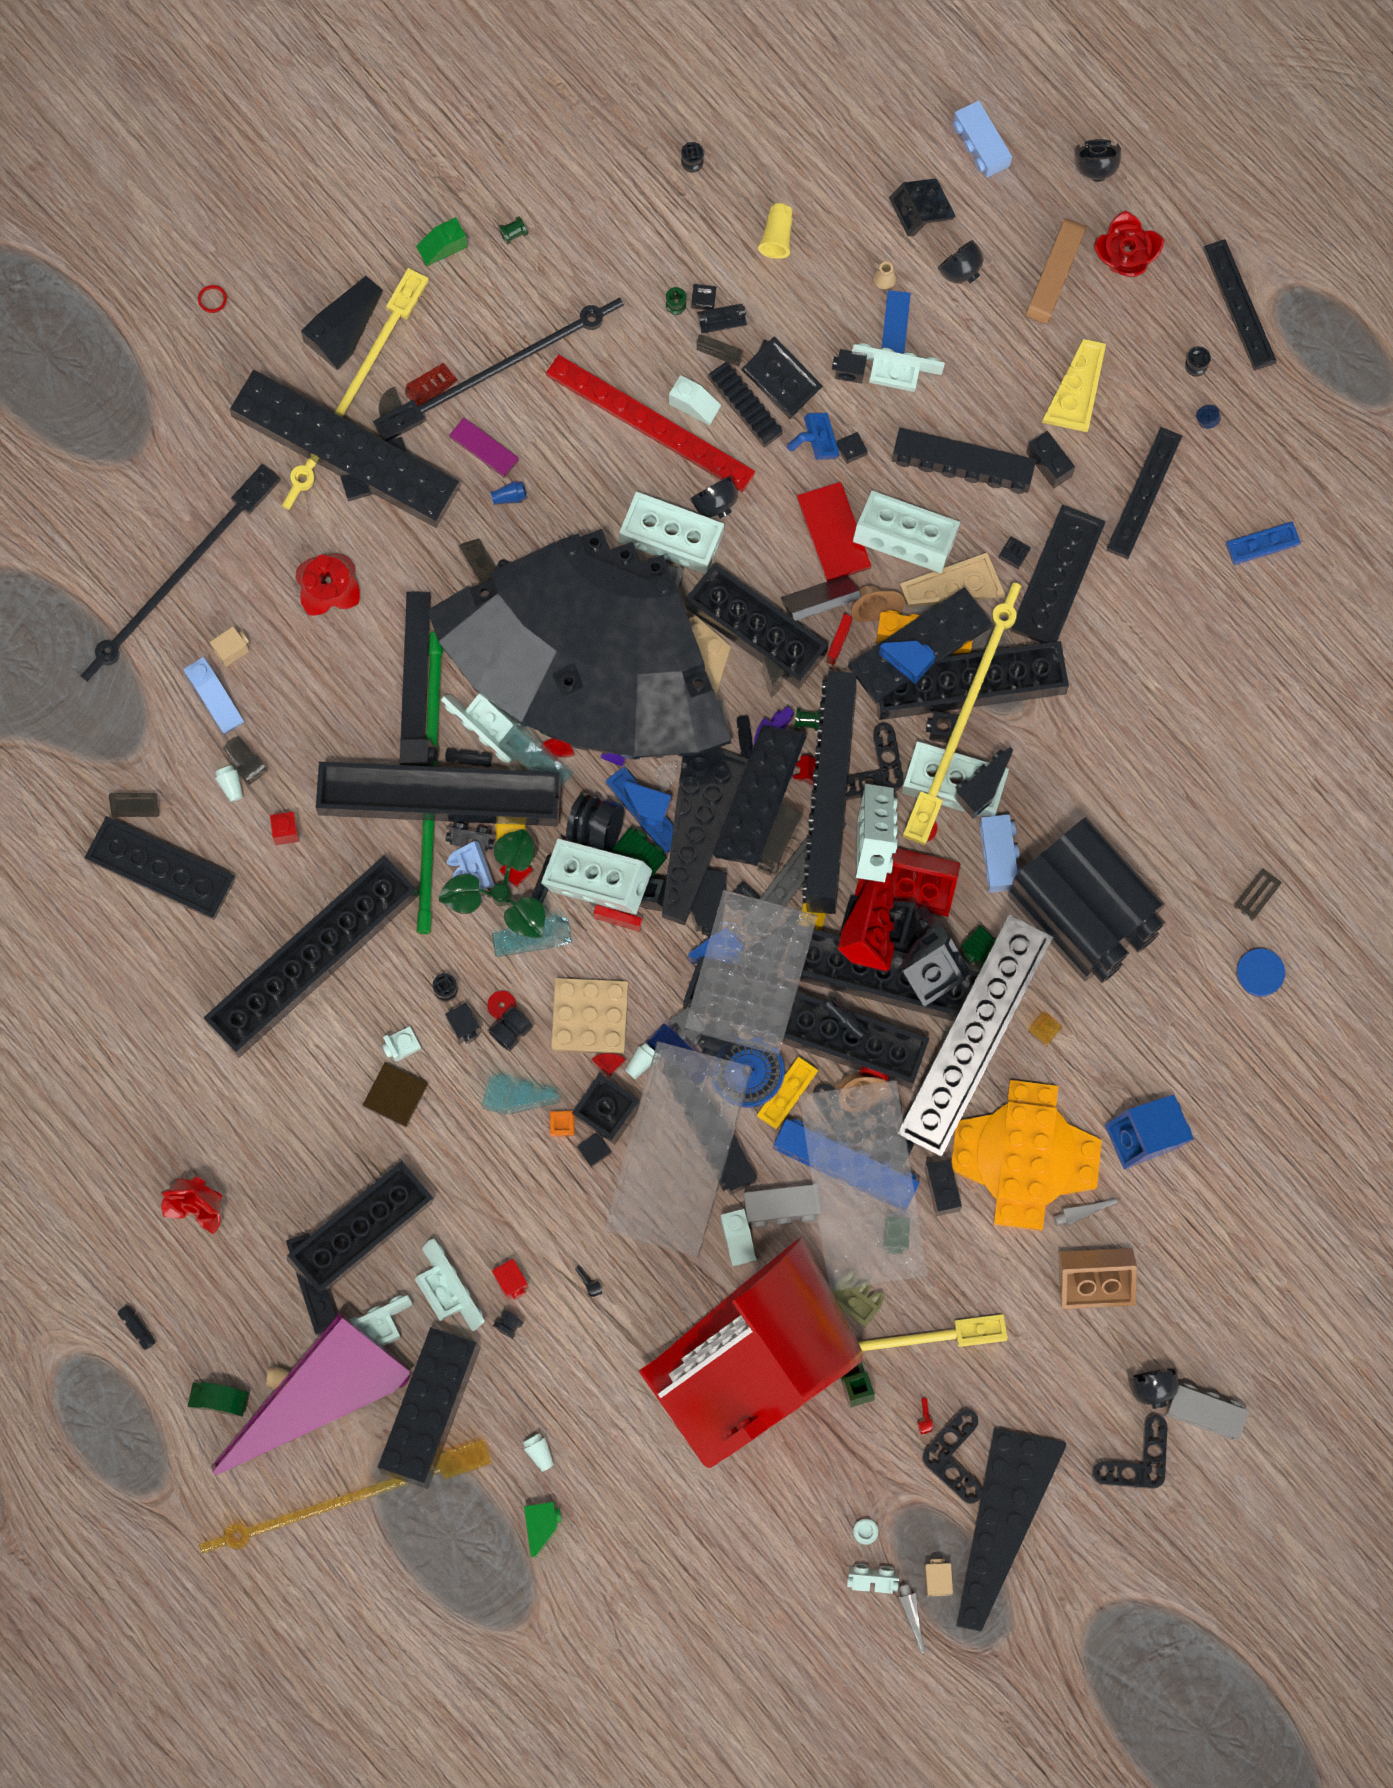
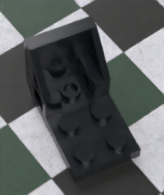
[900,905,970,1007]

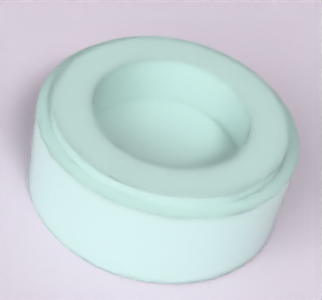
[853,1519,878,1545]

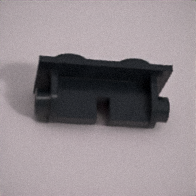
[697,303,747,334]
[445,822,496,851]

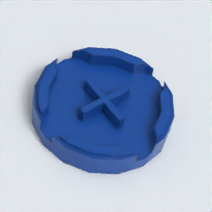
[1236,949,1285,997]

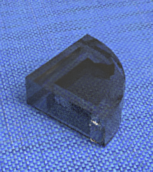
[379,386,401,417]

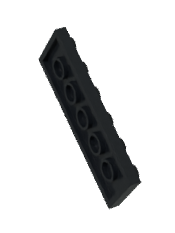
[1011,504,1106,643]
[848,587,993,704]
[713,725,807,866]
[84,816,236,920]

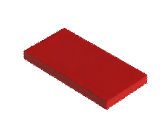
[797,482,871,582]

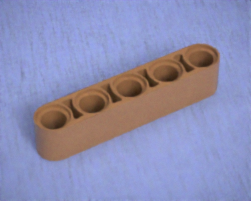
[1026,218,1087,325]

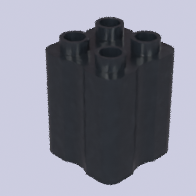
[1008,817,1166,983]

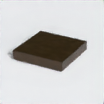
[362,1062,428,1128]

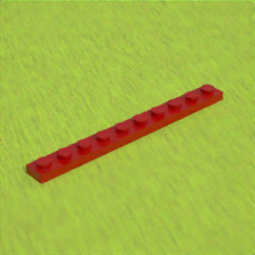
[546,354,755,493]

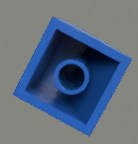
[1105,1095,1194,1170]

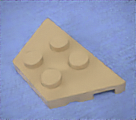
[689,616,731,695]

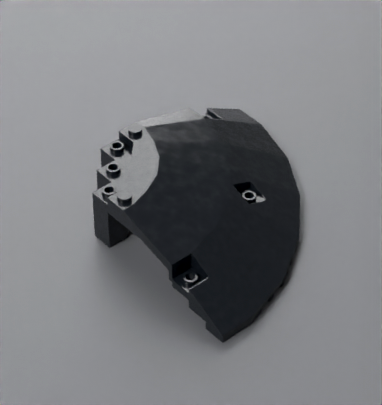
[427,529,731,760]

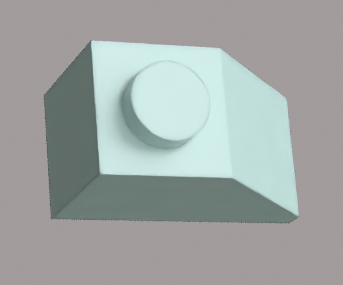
[669,375,721,426]
[720,1209,756,1267]

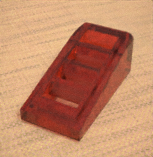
[405,363,457,406]

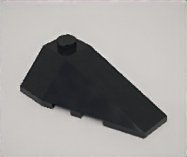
[301,276,383,371]

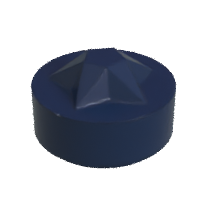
[1196,405,1221,429]

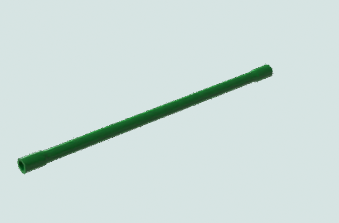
[416,632,443,934]

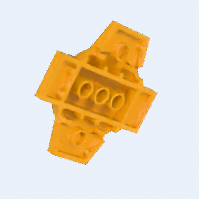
[951,1080,1102,1231]

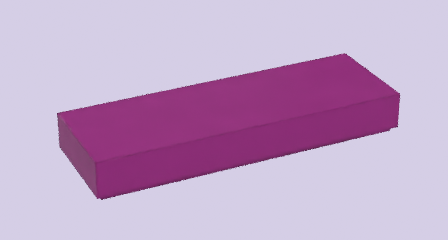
[449,418,519,478]

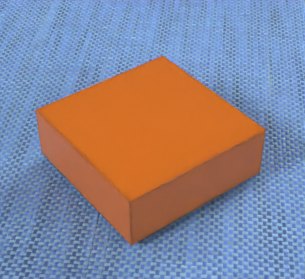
[550,1111,575,1137]

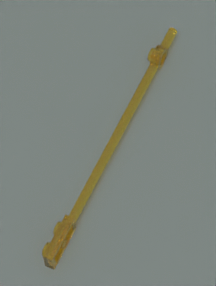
[199,1440,492,1554]

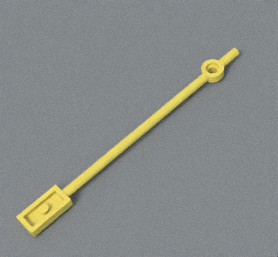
[281,268,429,510]
[903,583,1021,845]
[858,1314,1008,1351]

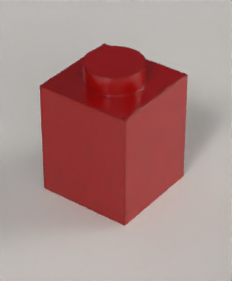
[270,811,299,845]
[492,1259,529,1300]

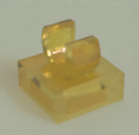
[1028,1012,1062,1047]

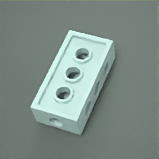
[853,491,960,573]
[619,492,724,574]
[902,741,1009,817]
[856,784,898,882]
[541,839,652,915]

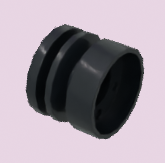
[566,793,624,852]

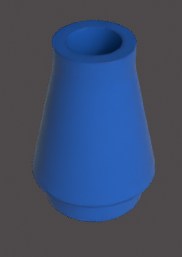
[491,480,527,505]

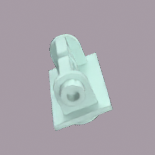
[847,1564,899,1594]

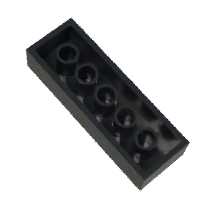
[685,563,828,689]
[286,1161,433,1298]
[377,1327,480,1489]

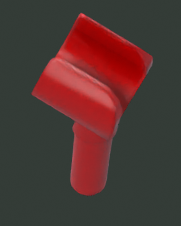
[917,1398,933,1435]

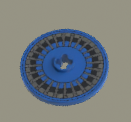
[712,1037,785,1108]

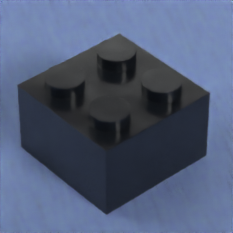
[572,1073,643,1145]

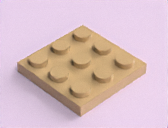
[551,978,628,1055]

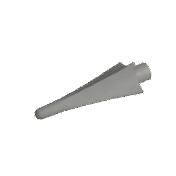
[1053,1198,1118,1228]
[898,1584,925,1654]

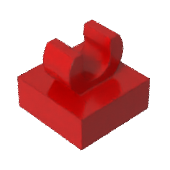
[793,755,816,785]

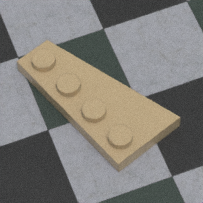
[899,553,1005,608]

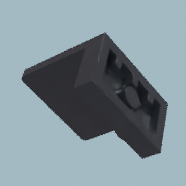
[889,178,956,237]

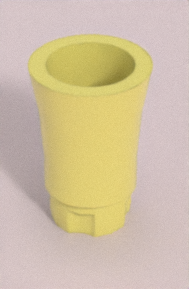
[758,203,793,259]

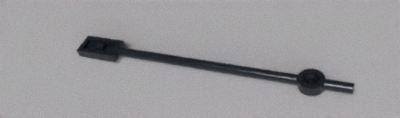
[373,297,624,441]
[80,464,280,682]

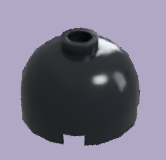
[1075,139,1121,182]
[937,239,984,284]
[690,475,738,519]
[1128,1368,1179,1409]

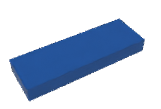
[881,290,911,354]
[1226,521,1301,565]

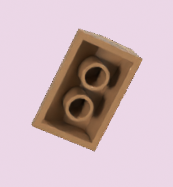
[1058,1248,1137,1309]

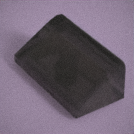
[458,538,496,584]
[762,657,784,698]
[109,793,160,817]

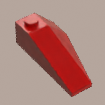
[838,874,894,971]

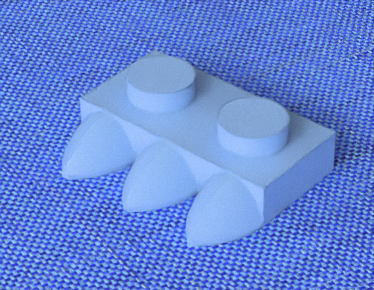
[447,841,495,890]

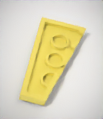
[1042,339,1106,432]

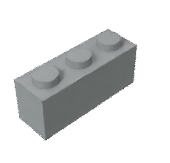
[743,1184,821,1229]
[1165,1383,1249,1441]

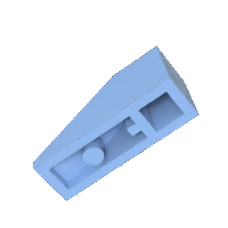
[183,657,244,735]

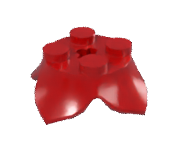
[1094,210,1165,277]
[295,553,360,616]
[161,1177,223,1234]

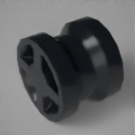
[492,1309,524,1340]

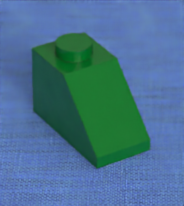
[416,217,468,267]
[524,1502,562,1559]

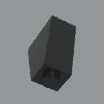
[690,870,727,936]

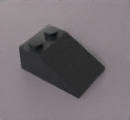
[839,895,921,954]

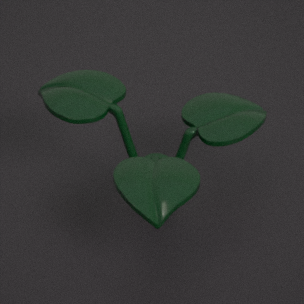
[438,829,545,938]

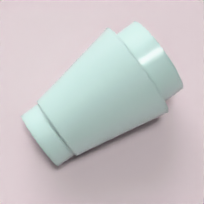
[215,765,243,802]
[625,1043,659,1079]
[523,1433,554,1472]

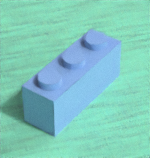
[952,101,1012,178]
[979,814,1021,893]

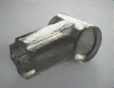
[223,736,268,785]

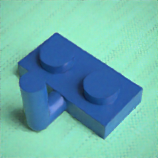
[787,413,840,460]

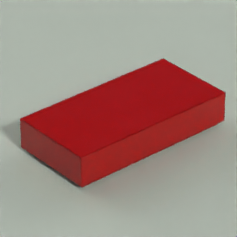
[826,614,853,666]
[594,905,642,932]

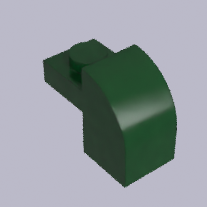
[840,1361,875,1408]
[187,1382,248,1417]

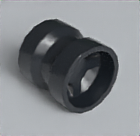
[681,142,704,173]
[1185,346,1211,377]
[433,973,458,1002]

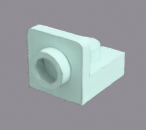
[382,1026,421,1062]

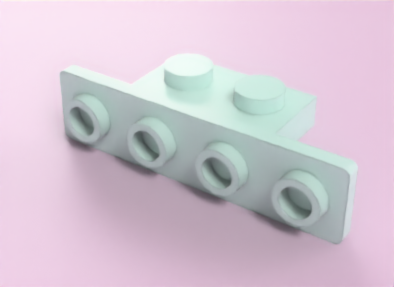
[852,343,945,392]
[441,694,519,763]
[415,1238,484,1331]
[349,1295,413,1346]

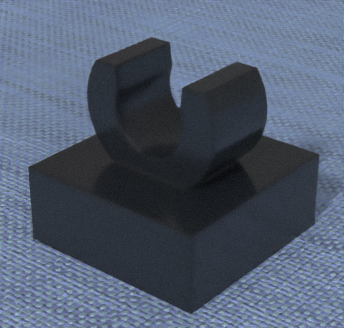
[998,536,1031,570]

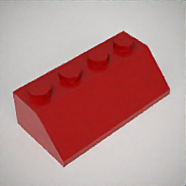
[855,848,961,917]

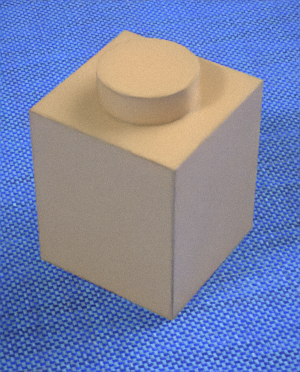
[210,627,249,668]
[924,1559,953,1597]

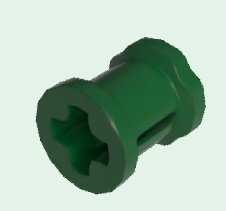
[498,216,528,245]
[666,287,686,315]
[794,708,820,732]

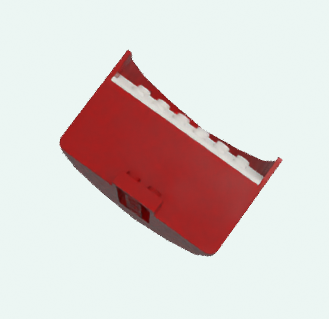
[639,1235,863,1468]

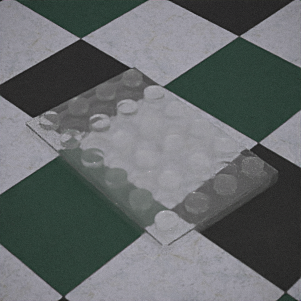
[684,890,817,1055]

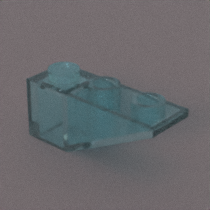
[499,725,574,787]
[492,915,572,957]
[482,1075,561,1115]

